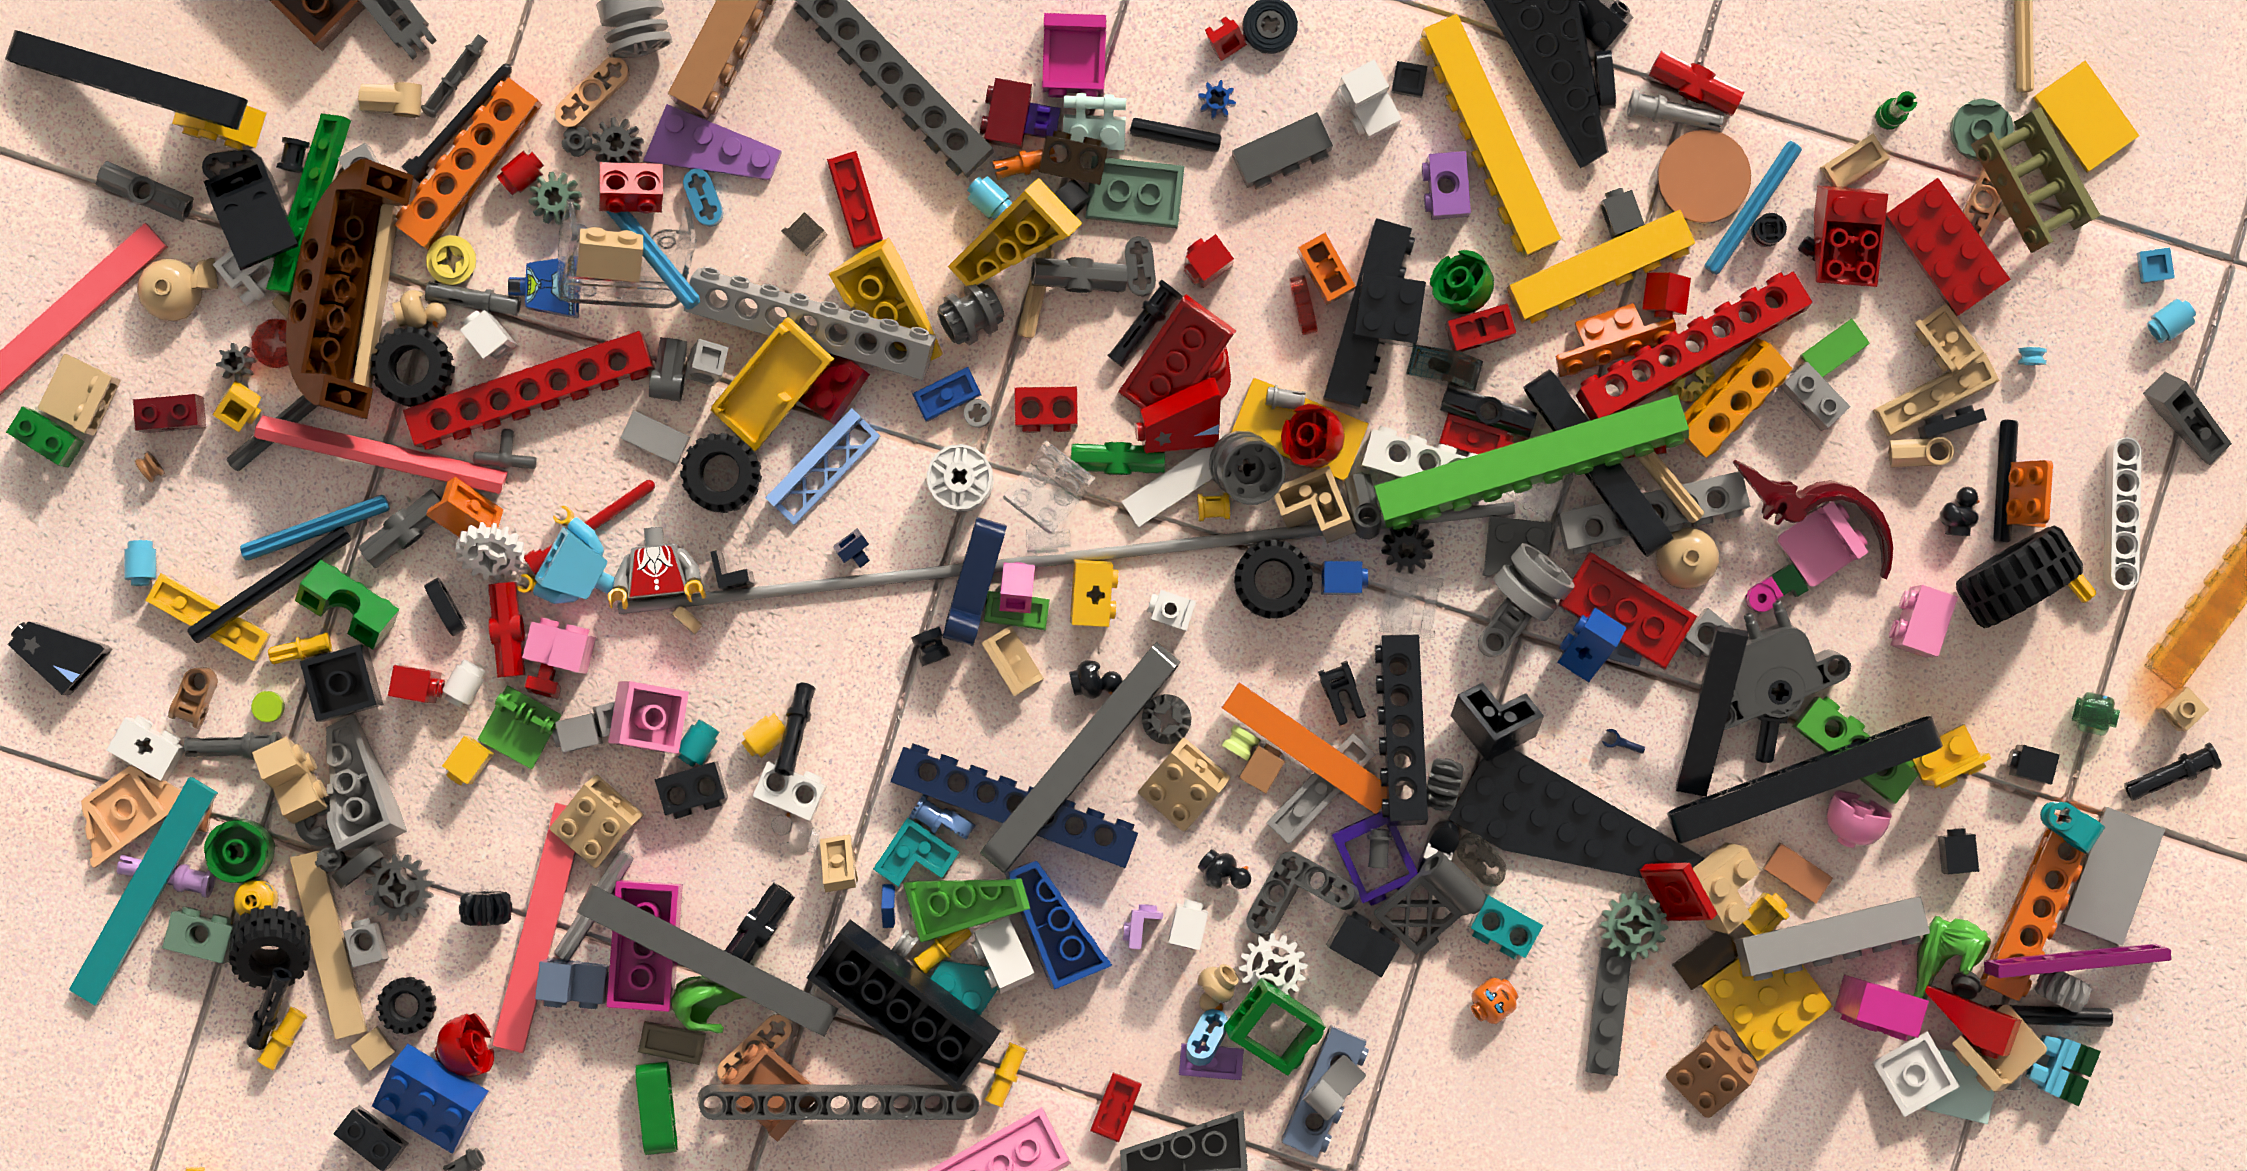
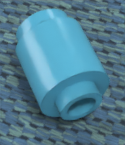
[967,176,1012,220]
[2147,299,2196,343]
[124,540,157,586]

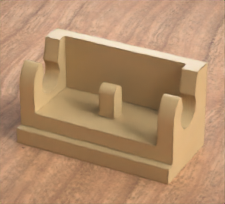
[981,626,1044,696]

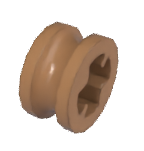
[135,451,165,483]

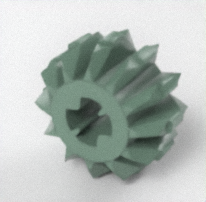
[528,172,582,225]

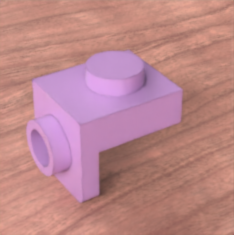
[1123,904,1163,949]

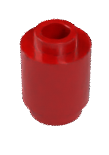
[497,150,544,196]

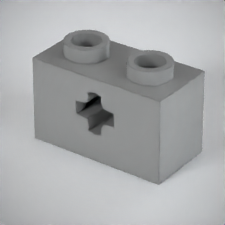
[1779,362,1851,431]

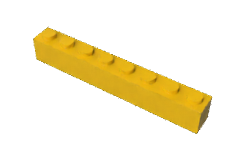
[1419,14,1561,258]

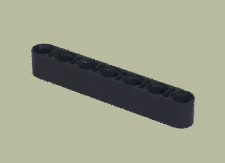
[1523,369,1674,557]

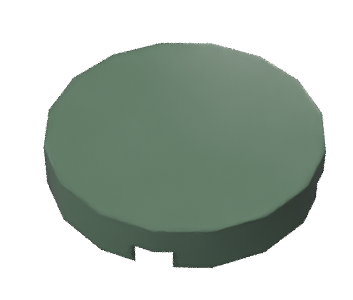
[1950,98,2014,161]

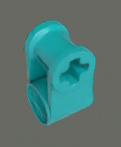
[2040,802,2105,854]

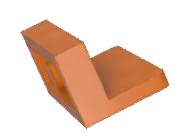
[426,477,504,538]

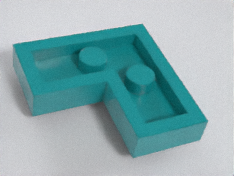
[873,817,960,887]

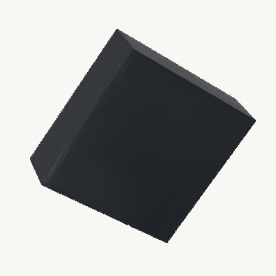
[1391,61,1428,98]

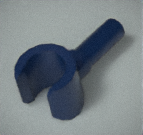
[1602,729,1645,754]

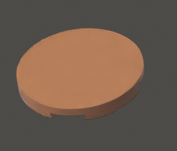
[1657,130,1751,223]

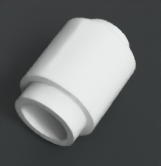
[442,659,485,708]

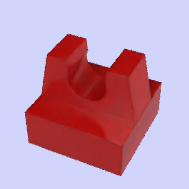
[1205,16,1247,61]
[525,663,561,700]

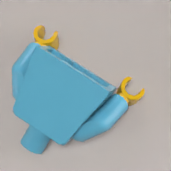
[517,506,615,604]

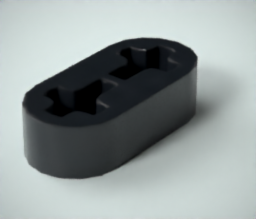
[1594,50,1616,110]
[202,150,260,179]
[424,578,467,636]

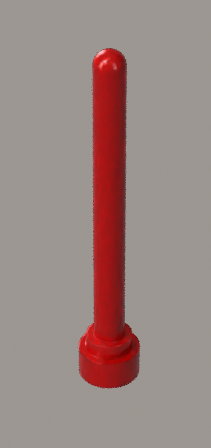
[524,480,655,575]

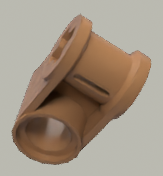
[168,667,218,729]

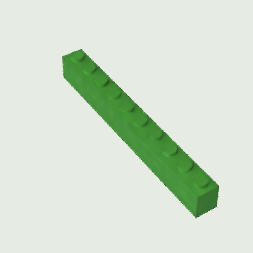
[1374,395,1689,529]

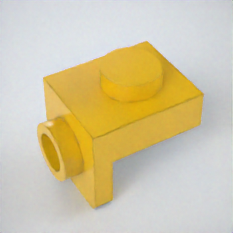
[1742,892,1790,935]

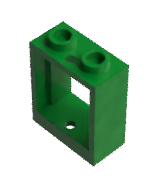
[1224,978,1326,1076]

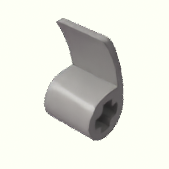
[1303,1055,1366,1121]

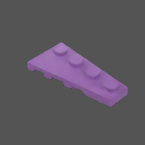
[643,104,782,181]

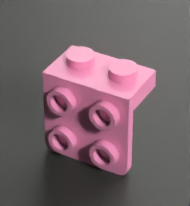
[1778,501,1868,587]

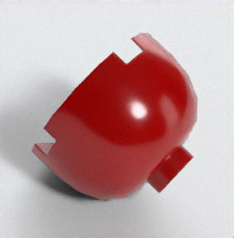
[1281,404,1345,468]
[435,1013,494,1077]

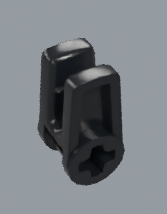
[1318,661,1366,726]

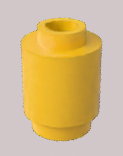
[741,713,786,758]

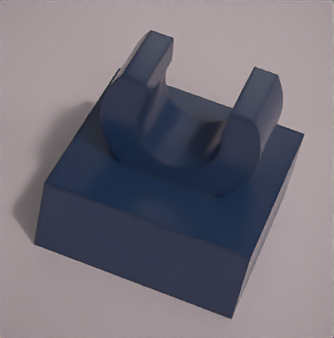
[833,528,870,568]

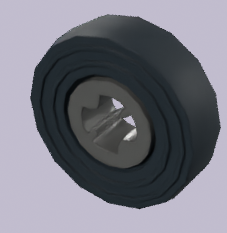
[1243,0,1298,54]

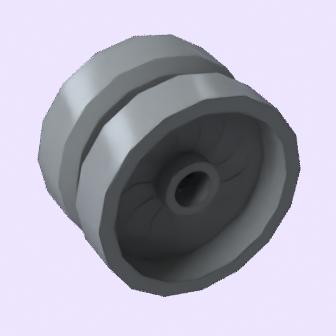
[1494,543,1575,621]

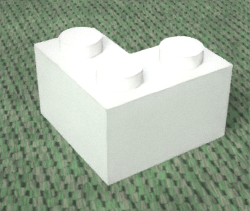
[1336,59,1402,141]

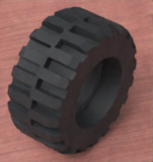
[1956,525,2083,628]

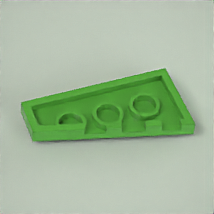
[903,878,1030,943]

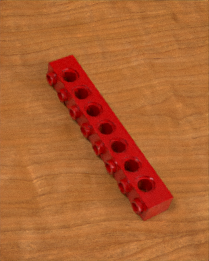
[1576,271,1813,421]
[403,331,655,450]

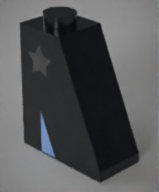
[7,621,113,695]

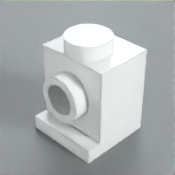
[1147,590,1196,631]

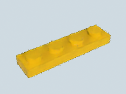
[145,573,271,662]

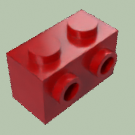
[1184,234,1234,288]

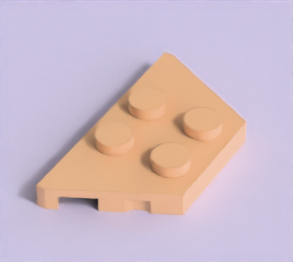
[81,765,181,868]

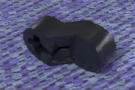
[1418,820,1459,873]

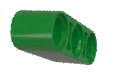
[635,1062,678,1155]

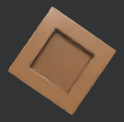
[1238,743,1285,794]

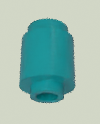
[678,719,720,767]

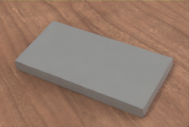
[2062,806,2165,946]

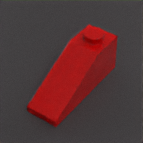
[1925,986,2022,1059]

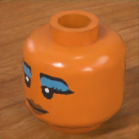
[1471,977,1518,1024]

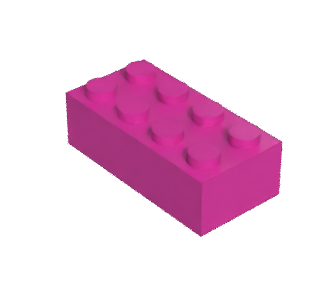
[606,880,683,1012]
[1834,974,1929,1041]

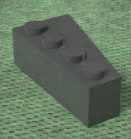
[1120,1110,1248,1171]

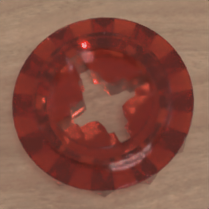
[251,319,289,368]

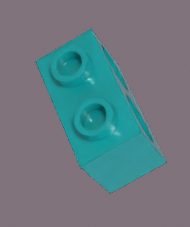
[1468,894,1544,960]

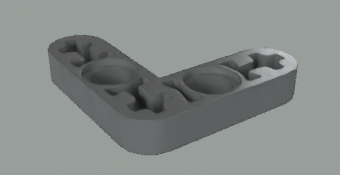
[1246,851,1359,936]

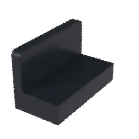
[710,550,755,590]

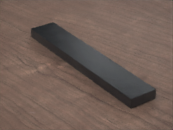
[1676,625,1748,797]

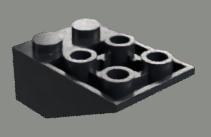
[203,157,299,271]

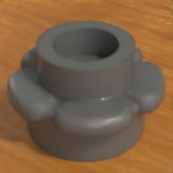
[562,126,592,157]
[1951,971,1982,1000]

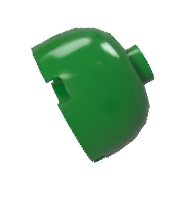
[1430,250,1494,314]

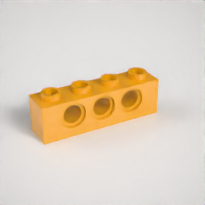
[1684,338,1793,458]

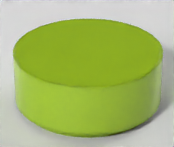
[251,691,285,722]

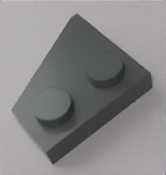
[1483,516,1552,576]

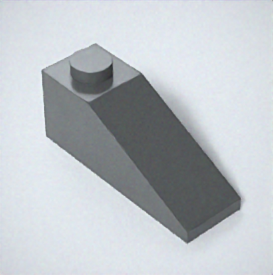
[2143,372,2232,465]

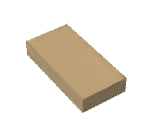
[1820,133,1890,188]

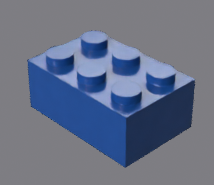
[372,1044,489,1154]

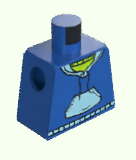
[508,256,580,318]

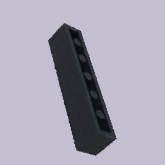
[1323,218,1415,410]

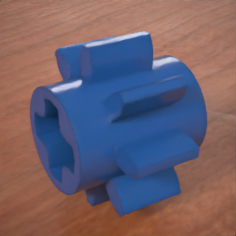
[1198,80,1236,120]

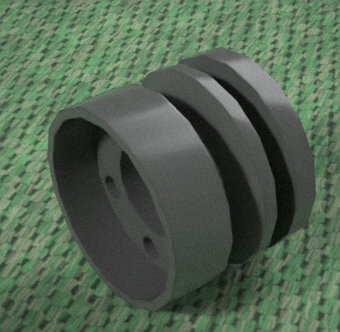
[1209,431,1286,505]

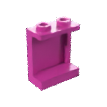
[1042,13,1107,98]

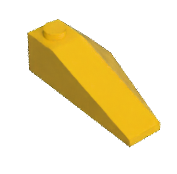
[829,237,943,361]

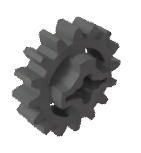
[365,854,435,922]

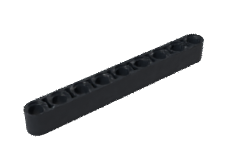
[5,30,248,130]
[1667,716,1943,843]

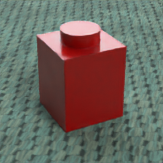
[1642,272,1691,320]

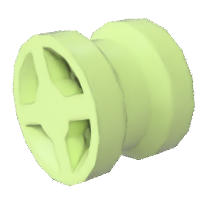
[1221,724,1260,761]

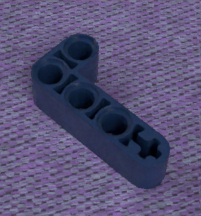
[943,517,1007,646]

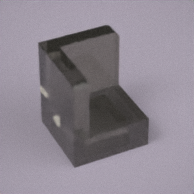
[781,212,828,256]

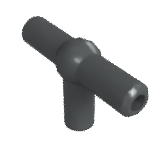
[473,429,537,469]

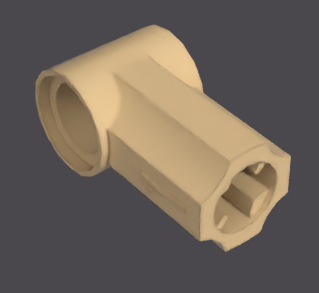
[358,82,422,118]
[1888,437,1954,468]

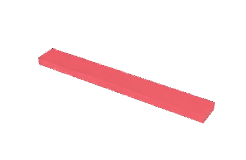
[0,223,168,395]
[254,415,508,494]
[492,803,576,1053]

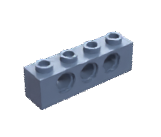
[1281,1025,1369,1158]

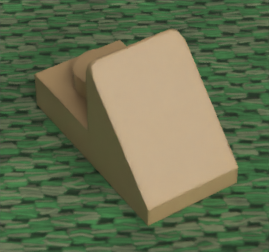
[820,834,858,893]

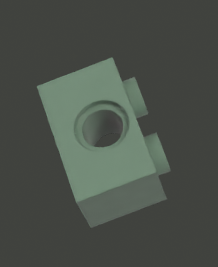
[162,906,233,964]

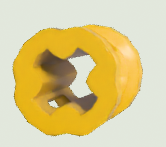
[1197,492,1230,522]

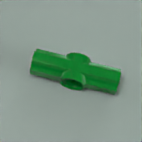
[1071,442,1165,475]

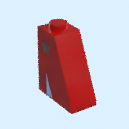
[1135,378,1221,453]

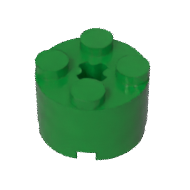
[204,819,275,883]

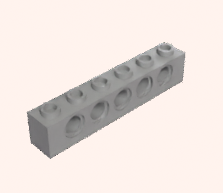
[1556,471,1751,555]

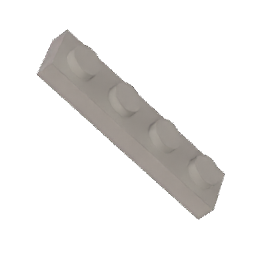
[1266,733,1376,844]

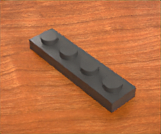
[1585,947,1631,1076]

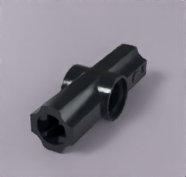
[1440,384,1537,439]
[724,882,796,963]

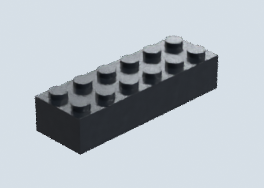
[806,919,1001,1091]

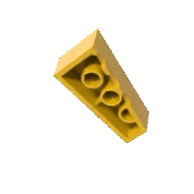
[947,178,1082,286]

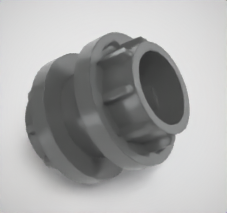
[937,283,1004,345]

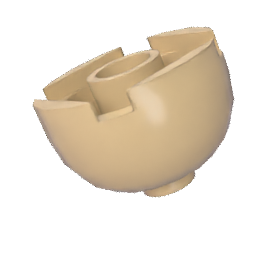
[137,259,202,321]
[1656,527,1719,589]

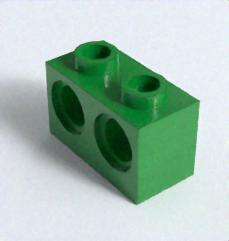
[6,406,85,468]

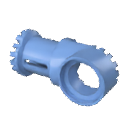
[909,794,976,840]

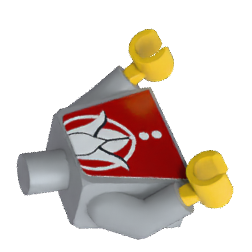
[608,527,706,609]

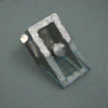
[1406,345,1483,391]

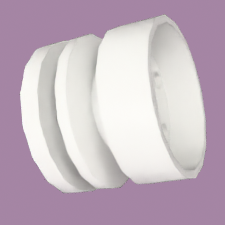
[927,444,994,513]

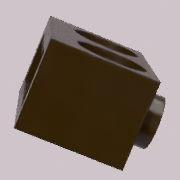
[1038,130,1108,185]

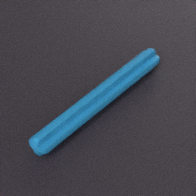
[1705,141,1802,275]
[606,211,700,310]
[240,495,390,561]

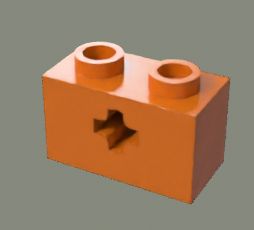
[1297,232,1356,305]

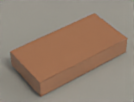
[1762,843,1833,904]

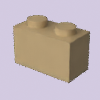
[576,227,643,283]

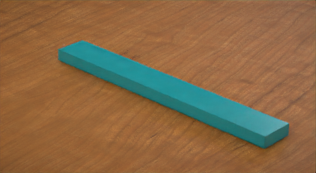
[69,777,218,1006]

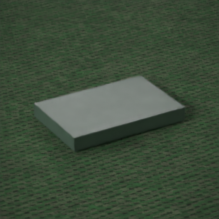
[1085,156,1185,229]

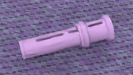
[117,855,216,898]

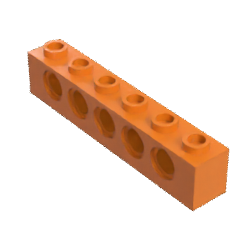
[394,77,543,250]
[1980,813,2084,1001]

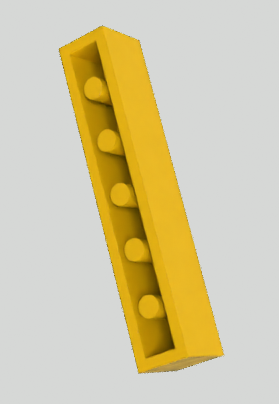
[1506,210,1695,324]

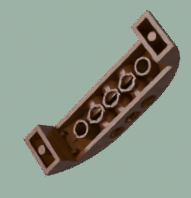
[286,158,414,419]

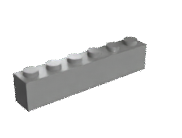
[1734,896,1930,981]

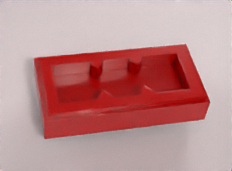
[1090,1072,1142,1142]

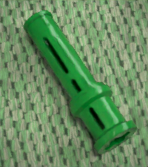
[1875,91,1917,130]

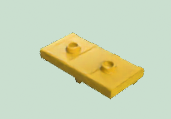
[710,317,834,451]

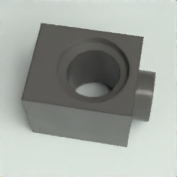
[1599,188,1645,239]

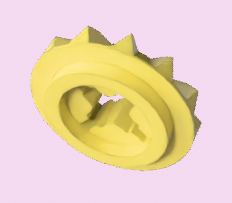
[426,235,476,285]
[1667,360,1715,402]

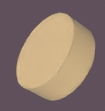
[672,606,702,635]

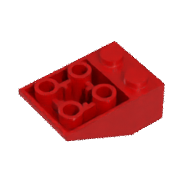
[1814,185,1889,287]

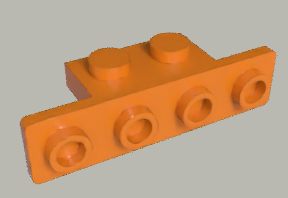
[1556,303,1677,377]

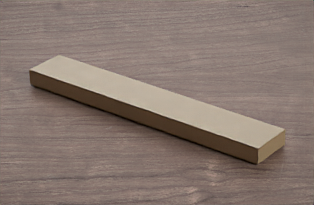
[353,204,398,388]
[290,850,368,1040]

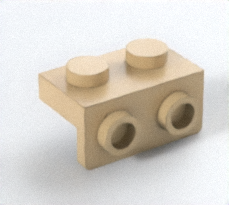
[1914,303,1984,376]

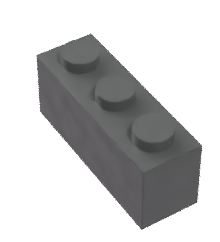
[1232,112,1333,189]

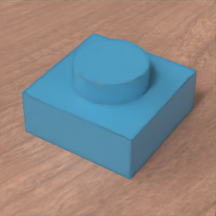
[2136,247,2175,284]

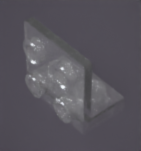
[1003,441,1095,535]

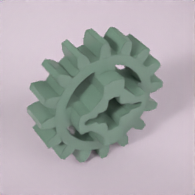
[1599,892,1668,961]

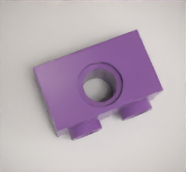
[1422,151,1471,220]

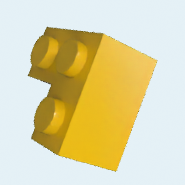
[172,105,266,151]

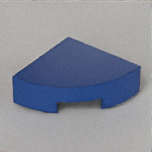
[881,884,896,928]

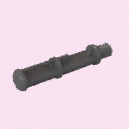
[421,34,488,118]

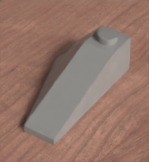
[326,714,407,852]

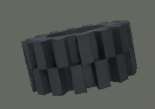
[376,977,437,1035]

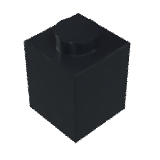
[2007,745,2060,785]
[1938,828,1979,875]

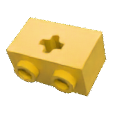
[1070,560,1118,627]

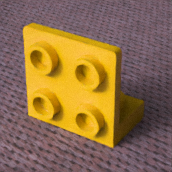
[1911,724,1992,789]

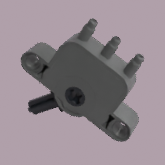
[1715,601,1851,763]

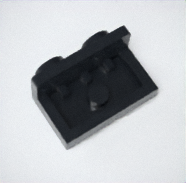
[1578,0,1634,51]

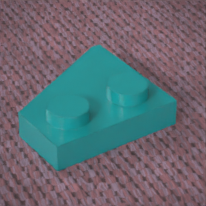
[930,960,998,1015]

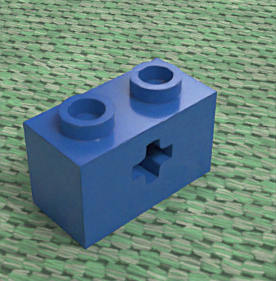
[1321,561,1368,595]
[1557,608,1626,683]

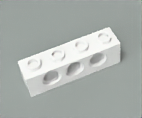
[1360,426,1482,502]

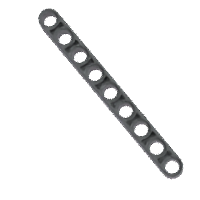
[980,642,1181,873]
[576,884,839,1037]
[697,1084,980,1120]

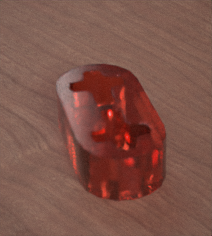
[1289,275,1318,335]

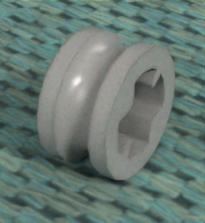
[964,399,992,428]
[892,930,919,959]

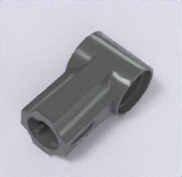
[649,337,687,402]
[1344,472,1382,539]

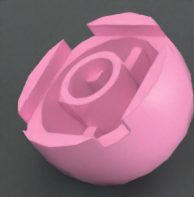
[1827,790,1892,848]

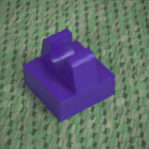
[1025,102,1061,138]

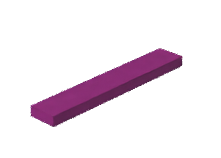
[1984,944,2171,978]

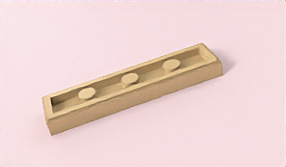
[1873,353,2000,437]

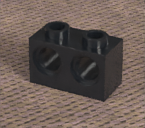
[654,761,728,819]
[333,1105,409,1171]

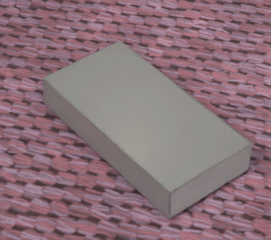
[620,410,691,465]

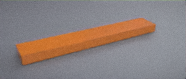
[1221,682,1387,814]

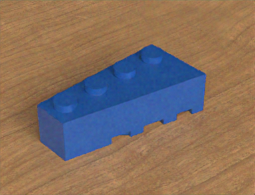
[1005,861,1113,989]

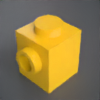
[212,380,262,432]
[442,735,494,786]

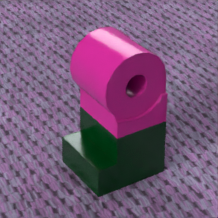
[1746,563,1809,612]

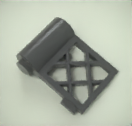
[1374,852,1485,955]

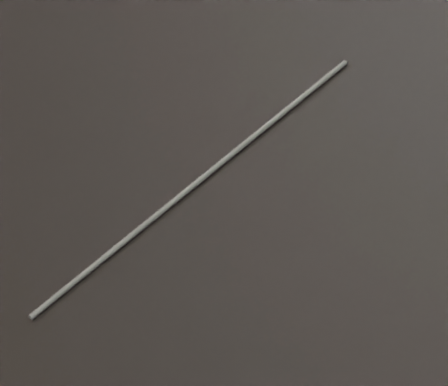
[618,502,1515,614]

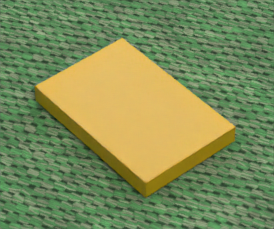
[2033,60,2140,173]

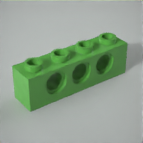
[1791,696,1919,804]

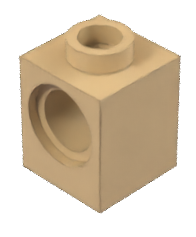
[2156,687,2210,731]

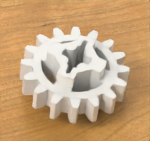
[455,522,525,580]
[1239,933,1307,995]

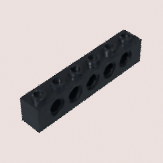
[1375,634,1428,826]

